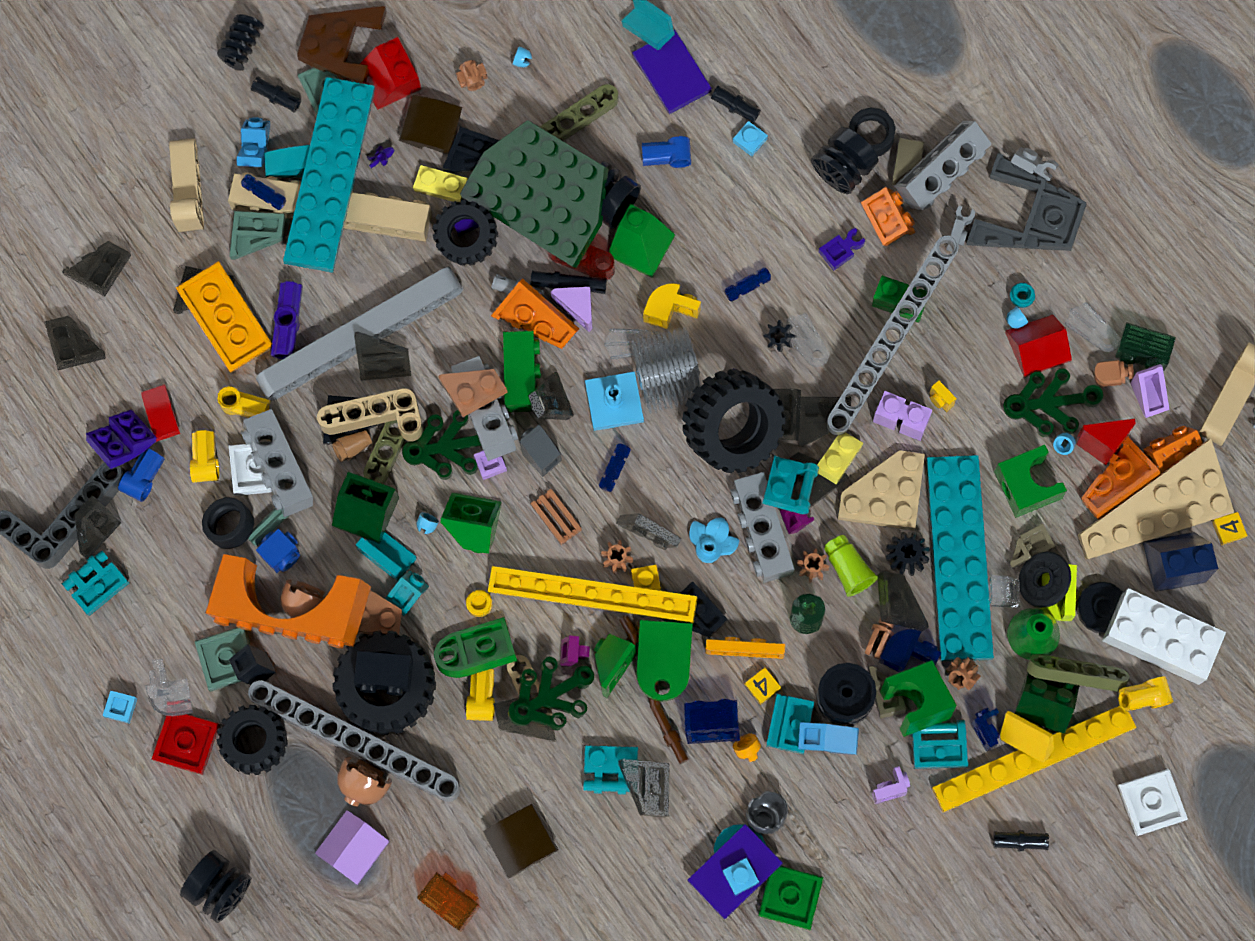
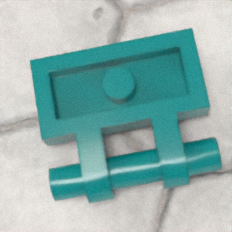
[61,551,129,616]
[583,746,638,795]

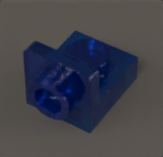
[971,707,1000,752]

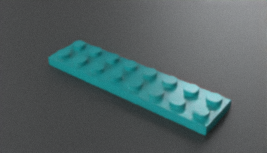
[283,77,375,273]
[926,455,994,662]

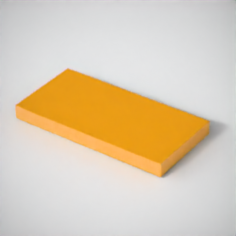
[176,261,272,373]

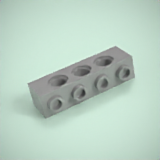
[894,121,991,210]
[451,356,518,461]
[241,409,313,517]
[730,472,794,583]

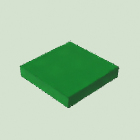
[758,866,824,931]

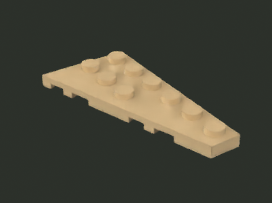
[1078,439,1234,559]

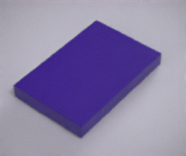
[632,30,712,114]
[687,824,783,920]

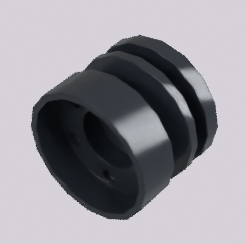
[811,127,879,194]
[600,161,641,228]
[180,850,252,923]

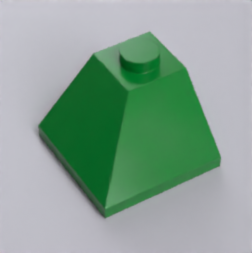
[608,204,675,278]
[440,493,502,554]
[594,634,636,698]

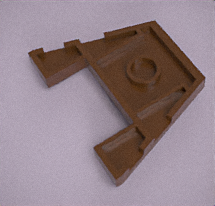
[297,6,387,84]

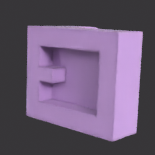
[872,766,910,804]

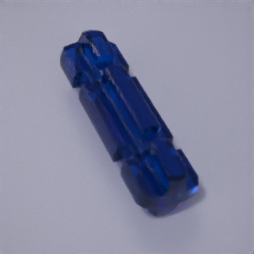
[241,174,286,210]
[724,267,771,302]
[599,443,631,492]

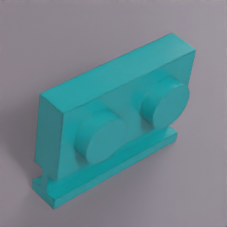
[766,694,814,755]

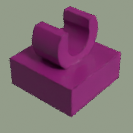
[780,509,815,534]
[560,635,590,667]

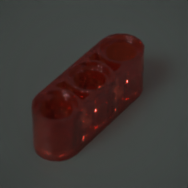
[547,245,615,280]

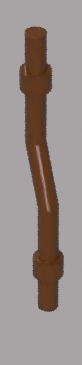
[619,615,689,764]

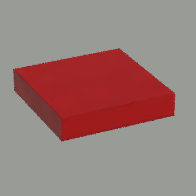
[152,709,220,775]

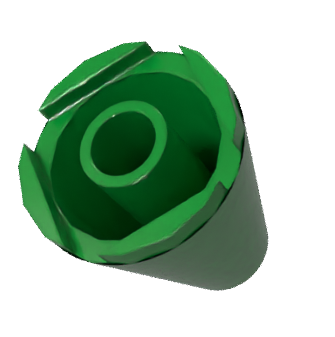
[1007,608,1060,660]

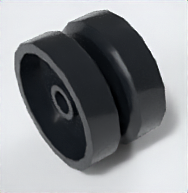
[816,663,877,726]

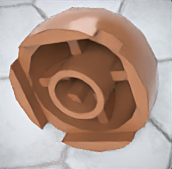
[281,579,325,618]
[337,756,392,807]

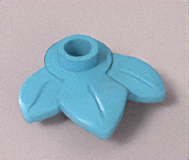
[689,517,739,563]

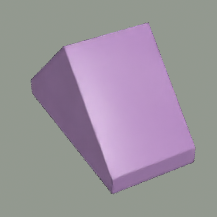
[551,287,592,332]
[1130,364,1170,418]

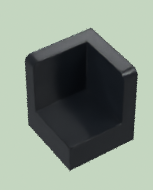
[229,644,276,685]

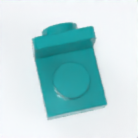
[385,571,429,616]

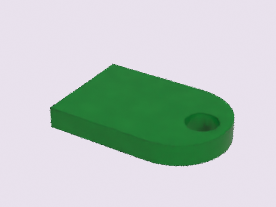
[434,617,517,678]
[636,620,693,702]

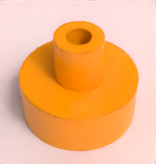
[733,734,761,762]

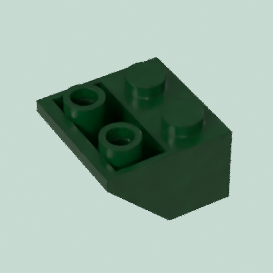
[332,472,399,544]
[1014,671,1080,734]

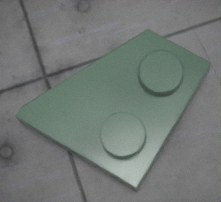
[229,211,286,260]

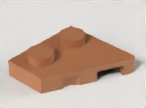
[438,369,508,417]
[358,590,402,635]

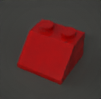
[360,37,422,110]

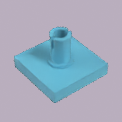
[585,371,644,431]

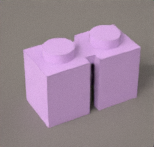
[873,391,932,441]

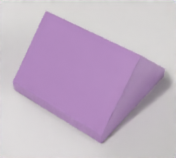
[315,811,390,885]

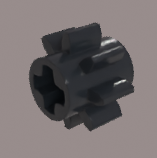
[763,320,797,352]

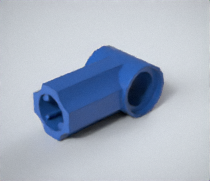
[642,136,692,168]
[118,449,165,502]

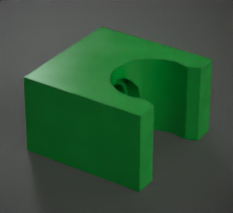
[994,445,1067,518]
[880,661,957,737]

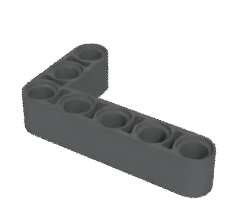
[0,462,125,569]

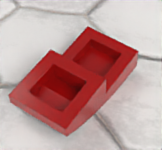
[141,384,180,442]

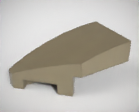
[892,138,924,185]
[1010,524,1056,568]
[869,666,906,719]

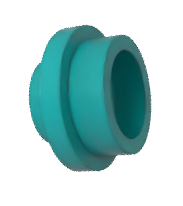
[1009,283,1035,308]

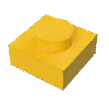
[929,381,957,412]
[631,565,661,591]

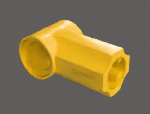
[217,386,271,418]
[190,430,219,483]
[466,669,495,721]
[1118,676,1174,712]

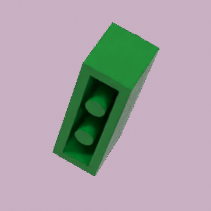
[503,331,541,412]

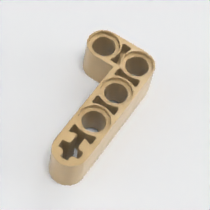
[169,138,204,232]
[1199,342,1255,446]
[317,388,423,441]

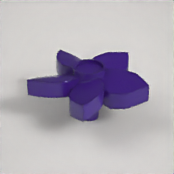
[366,145,394,168]

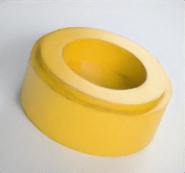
[466,590,493,617]

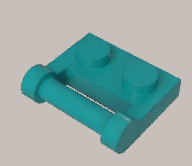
[762,456,819,514]
[912,720,968,769]

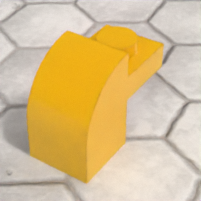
[643,284,701,329]

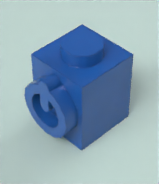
[256,529,300,573]

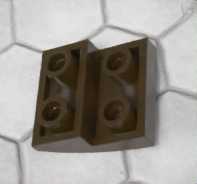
[399,95,462,155]
[483,803,559,878]

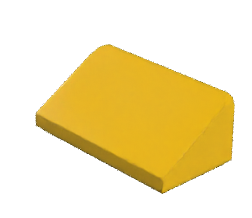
[1000,711,1054,762]

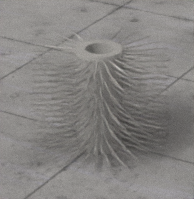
[632,327,702,413]

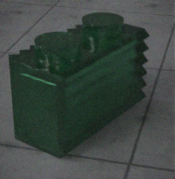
[1115,322,1176,371]

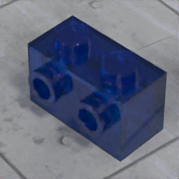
[684,699,740,744]

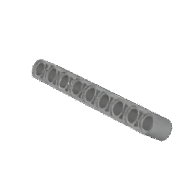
[827,235,959,435]
[256,267,464,401]
[248,680,461,802]

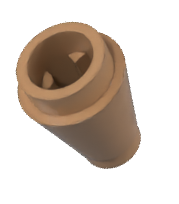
[332,430,372,462]

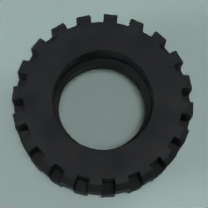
[682,369,786,473]
[332,630,436,735]

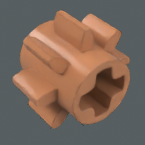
[456,60,488,91]
[601,540,633,574]
[797,549,830,583]
[946,657,981,690]

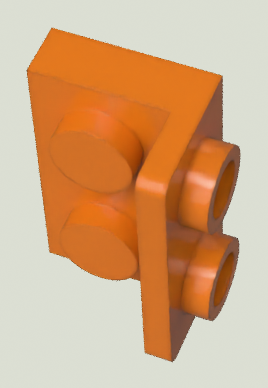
[861,187,916,246]
[1143,426,1203,473]

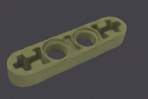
[540,84,619,141]
[363,399,419,484]
[1027,654,1130,692]

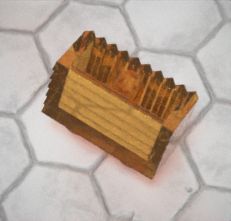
[417,872,480,933]

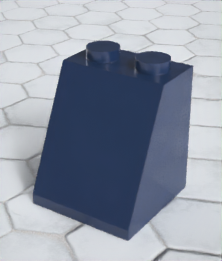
[1143,532,1218,592]

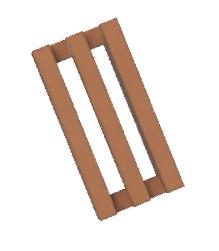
[530,489,582,545]

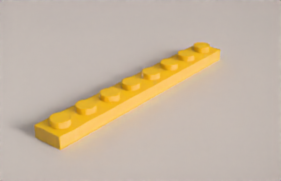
[488,566,698,623]
[932,706,1137,813]

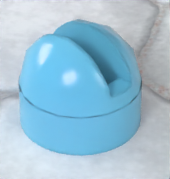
[512,46,532,68]
[1006,306,1029,329]
[1053,432,1076,455]
[416,512,439,534]

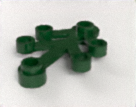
[1003,368,1104,437]
[402,410,495,480]
[508,657,594,731]

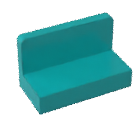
[621,0,675,50]
[355,532,417,582]

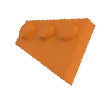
[491,278,580,349]
[1081,437,1161,520]

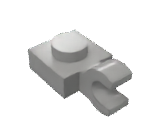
[1011,147,1059,181]
[946,206,975,252]

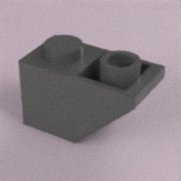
[519,425,562,477]

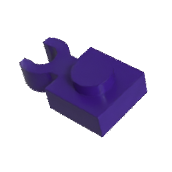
[818,228,865,271]

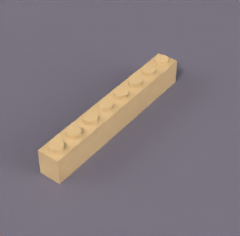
[228,173,432,242]

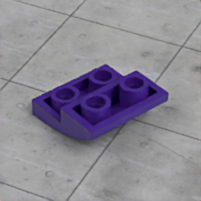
[86,410,156,469]

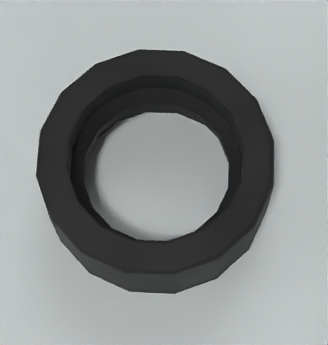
[849,107,896,157]
[202,497,254,549]

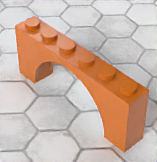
[206,554,371,649]

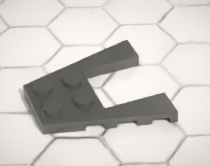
[967,153,1087,251]

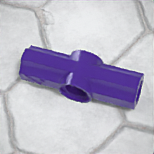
[271,281,303,360]

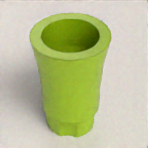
[824,535,878,597]

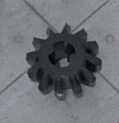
[886,532,930,576]

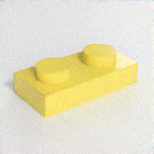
[413,165,468,203]
[817,432,863,484]

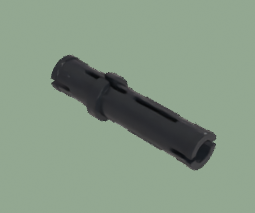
[530,270,607,294]

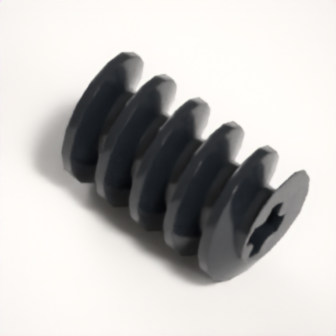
[217,14,264,71]

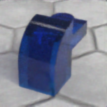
[878,629,941,673]

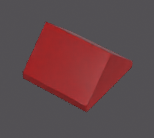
[1005,314,1072,377]
[1075,419,1136,465]

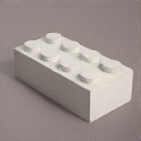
[1102,588,1226,685]

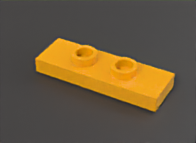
[706,637,785,659]

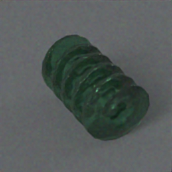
[790,594,826,634]

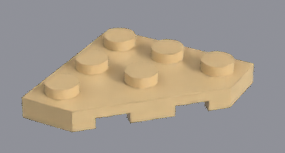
[838,450,925,531]

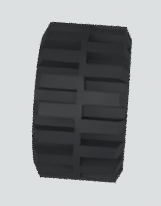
[433,200,498,266]
[217,705,288,775]

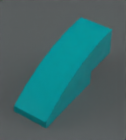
[264,145,310,178]

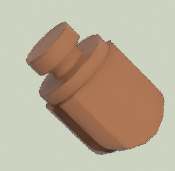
[1094,360,1134,387]
[865,618,894,659]

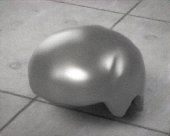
[746,791,788,834]

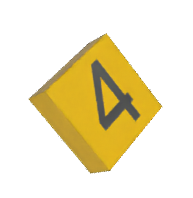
[1212,512,1247,546]
[744,668,781,705]

